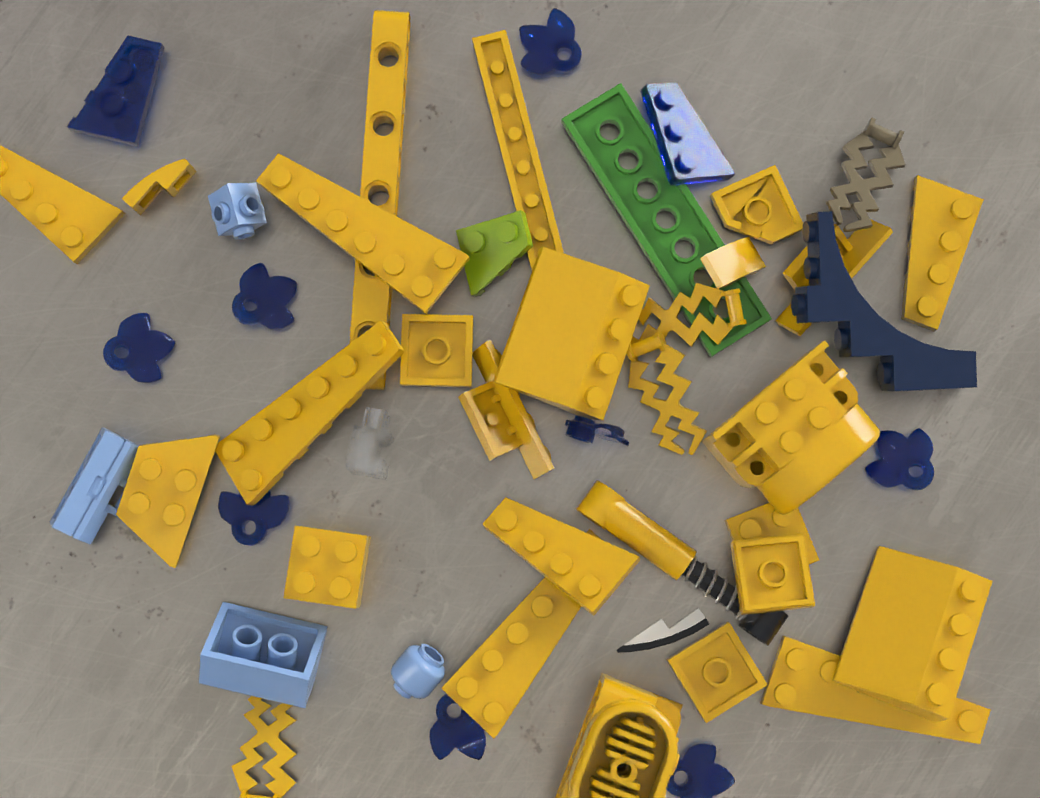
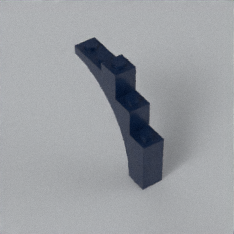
[791,211,977,391]

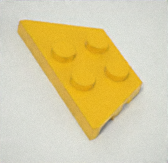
[116,434,220,568]

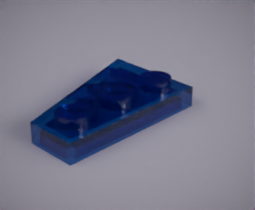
[67,35,164,147]
[640,82,735,186]

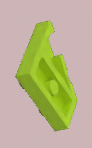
[456,210,533,297]

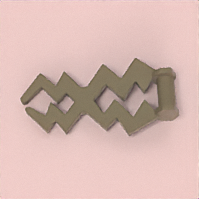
[826,117,906,232]

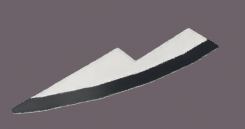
[617,608,709,653]

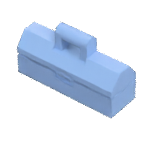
[50,427,139,545]

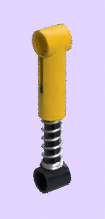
[576,480,789,646]

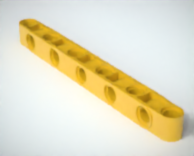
[350,10,410,390]

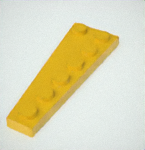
[256,153,470,314]
[215,320,405,506]
[441,529,602,739]
[760,636,991,744]

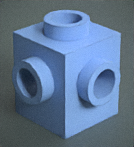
[208,183,267,240]

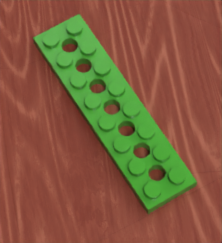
[561,83,772,358]

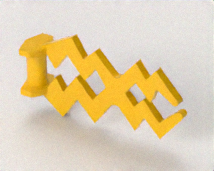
[630,283,747,347]
[627,331,707,455]
[231,696,297,798]

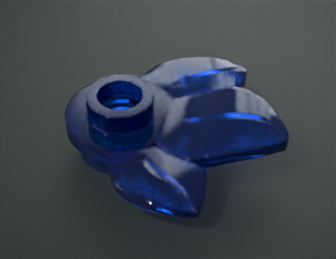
[519,8,582,74]
[232,263,297,330]
[103,313,175,383]
[565,415,629,446]
[865,428,934,490]
[218,490,290,546]
[429,694,486,760]
[666,744,735,798]

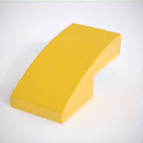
[122,159,197,215]
[700,236,766,289]

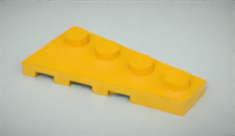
[0,145,126,264]
[901,175,984,331]
[482,497,640,616]

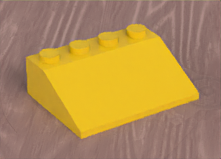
[493,247,650,421]
[832,546,992,722]

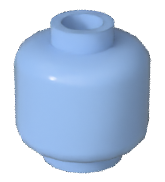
[391,644,445,699]

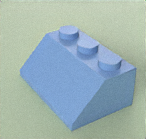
[199,602,327,708]

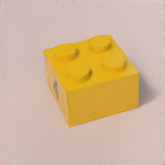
[283,525,371,609]

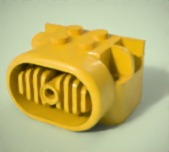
[701,340,880,514]
[555,673,683,798]

